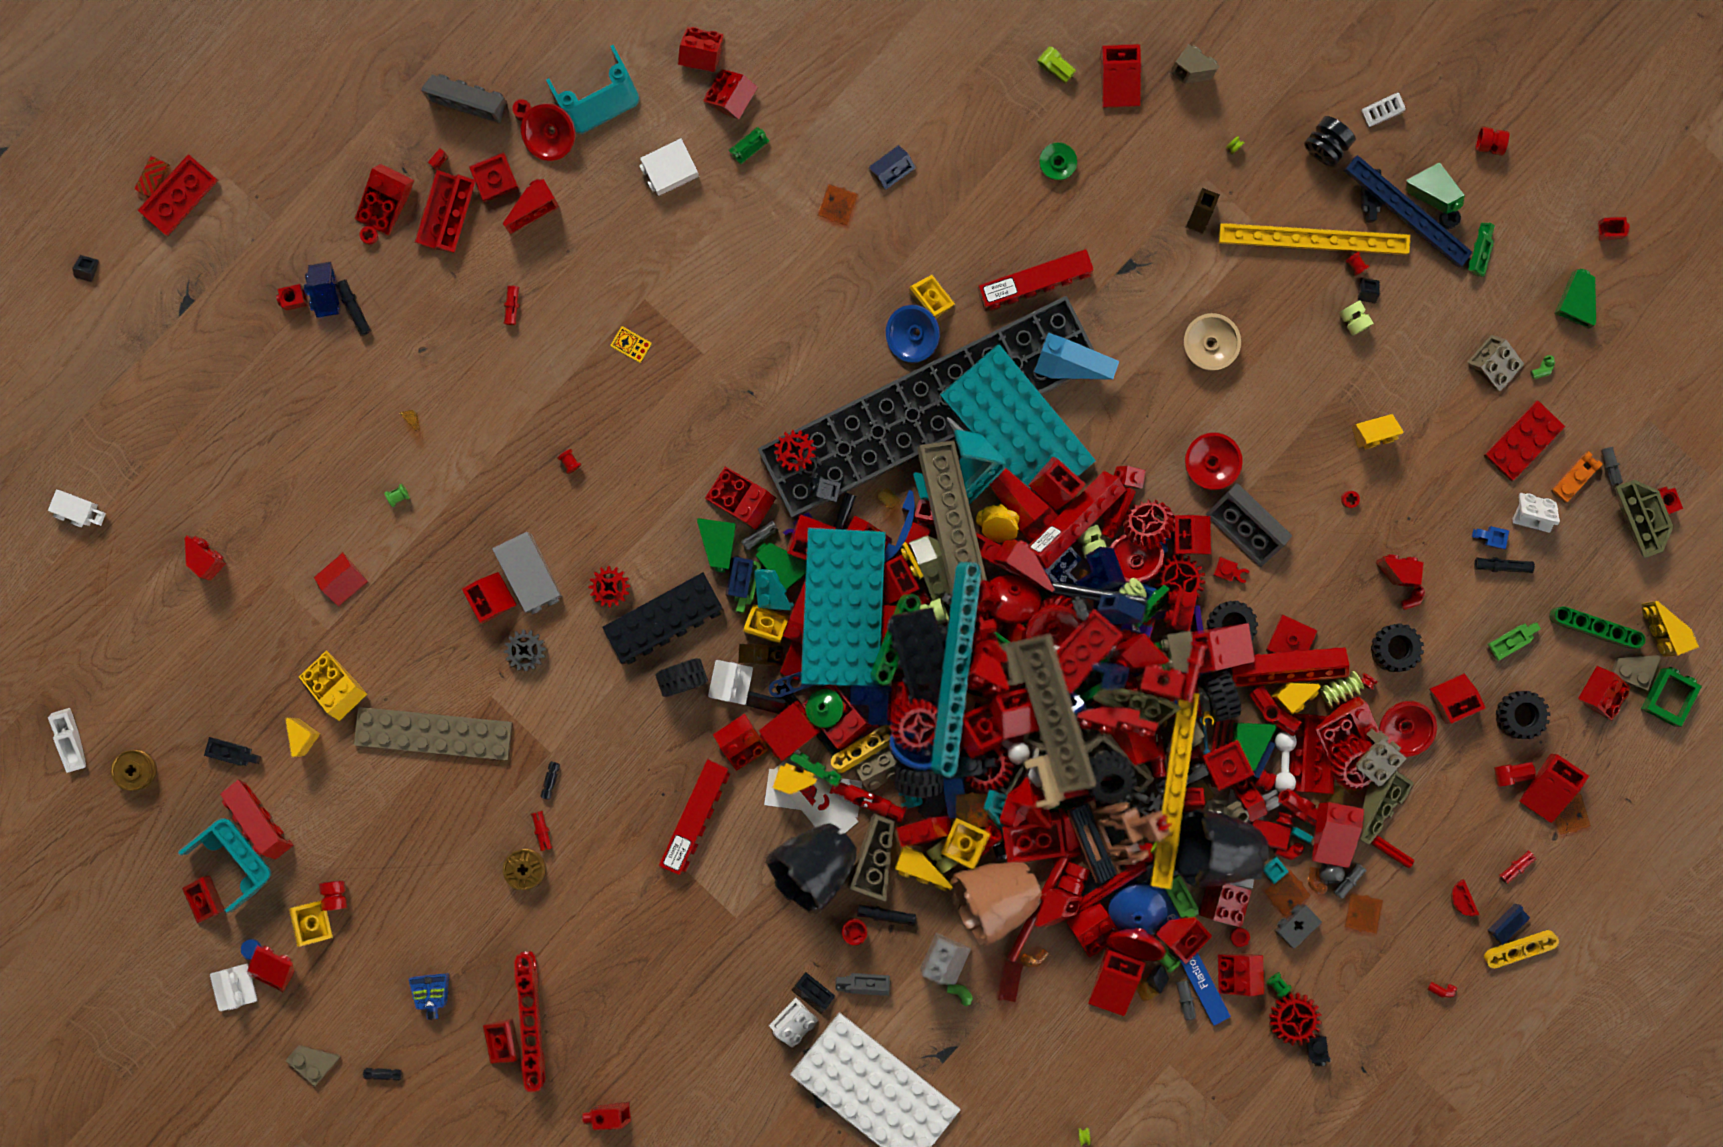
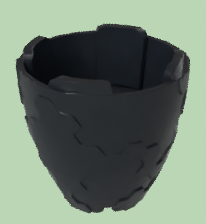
[1175,809,1269,887]
[765,823,857,915]

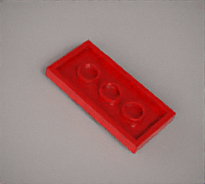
[138,154,219,236]
[1484,400,1566,481]
[1056,609,1124,694]

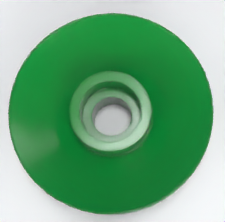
[1039,142,1077,180]
[806,689,844,728]

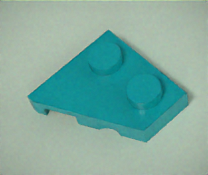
[754,569,794,610]
[984,790,1007,834]

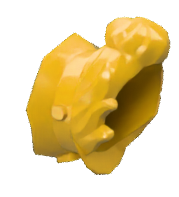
[976,504,1019,543]

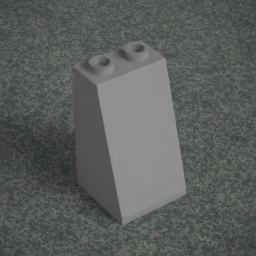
[492,532,562,614]
[920,932,971,984]

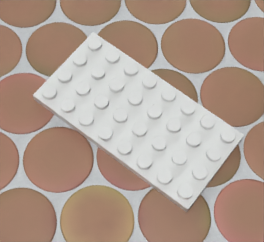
[790,1012,960,1147]

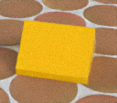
[909,275,955,319]
[743,604,790,644]
[286,718,321,757]
[940,818,990,869]
[289,901,333,947]

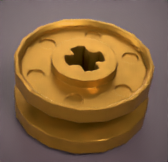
[111,750,157,791]
[503,849,546,890]

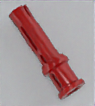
[1181,641,1208,702]

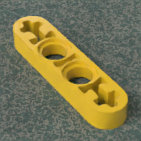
[831,723,893,773]
[1484,930,1559,968]

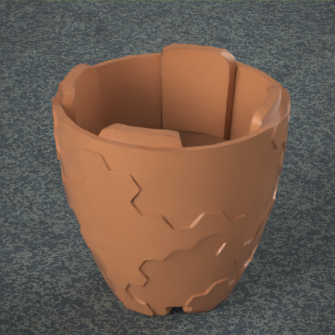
[950,862,1042,947]

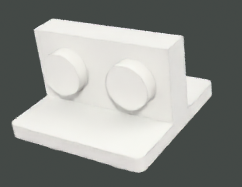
[1512,493,1560,533]
[708,660,753,705]
[210,964,257,1011]
[769,998,819,1047]

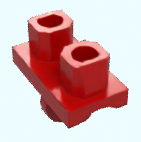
[972,616,998,646]

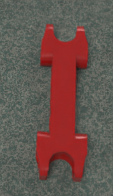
[514,951,546,1092]

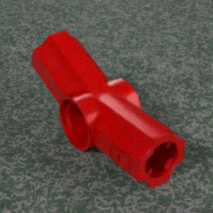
[1249,685,1303,736]
[1278,788,1318,828]

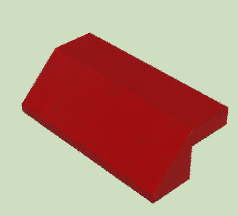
[414,170,476,253]
[1289,714,1335,794]

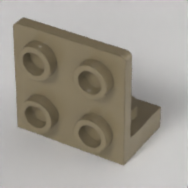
[1467,335,1524,391]

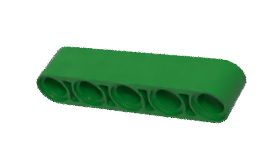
[870,594,921,685]
[1549,606,1646,649]

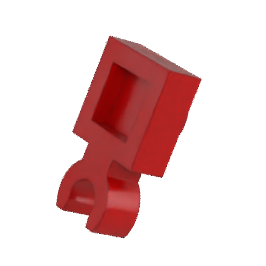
[1213,557,1250,583]

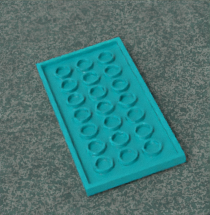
[940,344,1096,499]
[801,528,885,687]

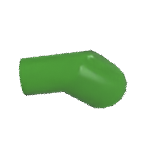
[1530,355,1555,380]
[947,984,973,1006]

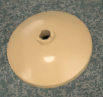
[1183,313,1241,371]

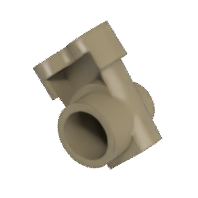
[1226,801,1249,823]

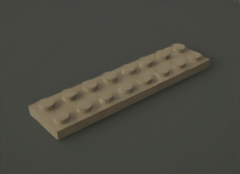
[917,441,987,597]
[1013,634,1096,793]
[354,707,513,760]

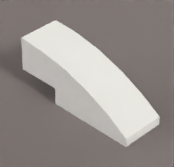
[48,708,86,773]

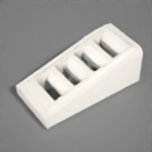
[1361,93,1406,128]

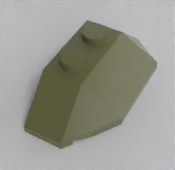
[1615,480,1673,558]
[909,535,951,608]

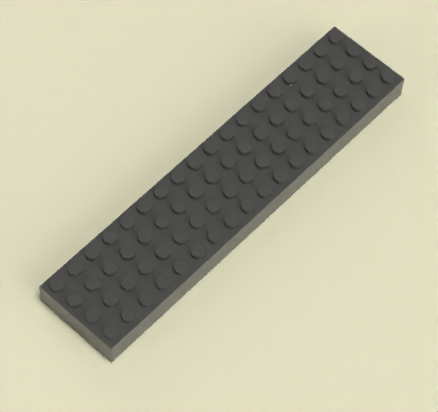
[758,296,1095,519]

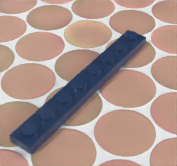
[1344,155,1473,268]

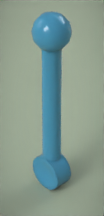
[1200,716,1210,755]

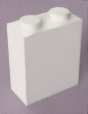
[639,138,699,196]

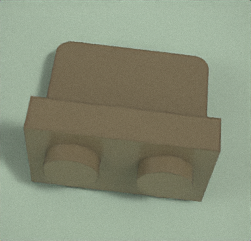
[1356,729,1407,786]
[852,736,896,792]

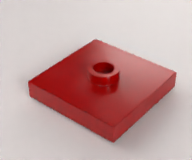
[469,152,519,202]
[1266,614,1318,653]
[1203,739,1255,791]

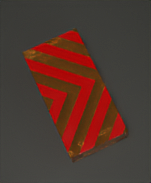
[134,156,170,197]

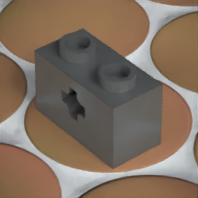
[1275,904,1322,949]

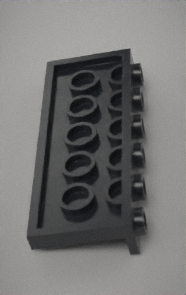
[602,572,723,665]
[887,607,964,720]

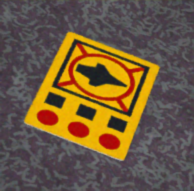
[610,326,652,363]

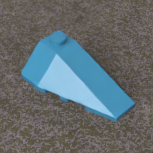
[1034,333,1119,380]

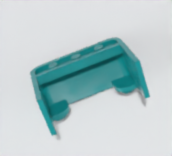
[546,45,639,134]
[913,429,1006,504]
[178,819,271,913]

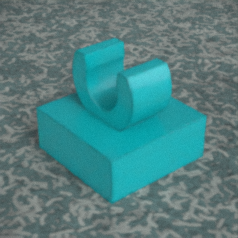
[899,793,923,808]

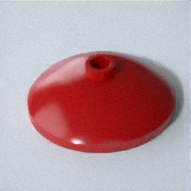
[521,103,576,161]
[1185,432,1243,490]
[1106,532,1164,583]
[987,575,1041,623]
[1026,605,1082,647]
[1379,701,1437,757]
[1107,928,1166,961]

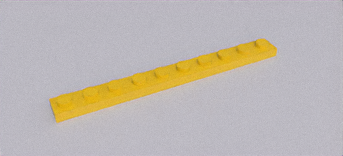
[1219,223,1410,255]
[1151,693,1199,889]

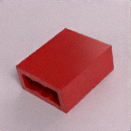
[758,700,821,761]
[896,816,952,847]

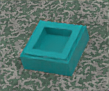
[1290,827,1313,843]
[1263,857,1289,884]

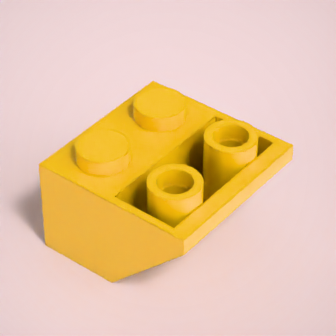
[1352,414,1403,450]
[1271,683,1321,714]
[772,763,818,795]

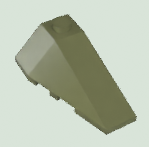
[1359,771,1414,845]

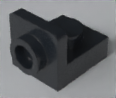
[808,478,841,502]
[1306,1036,1331,1066]

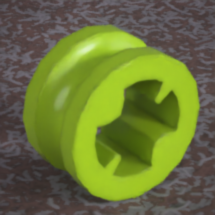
[1225,136,1244,154]
[1078,1127,1090,1146]

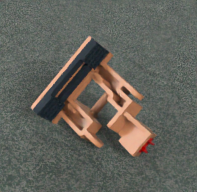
[1067,800,1172,883]

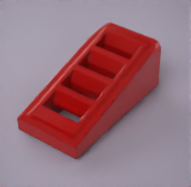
[1058,807,1081,852]

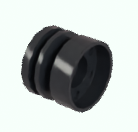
[1304,116,1356,167]

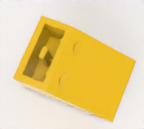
[1642,601,1699,657]
[299,650,367,721]
[895,847,952,891]

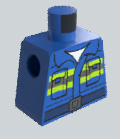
[409,973,449,1020]

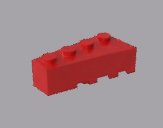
[220,780,294,860]

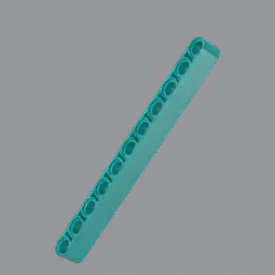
[931,562,981,776]

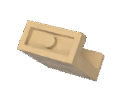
[1025,755,1065,809]

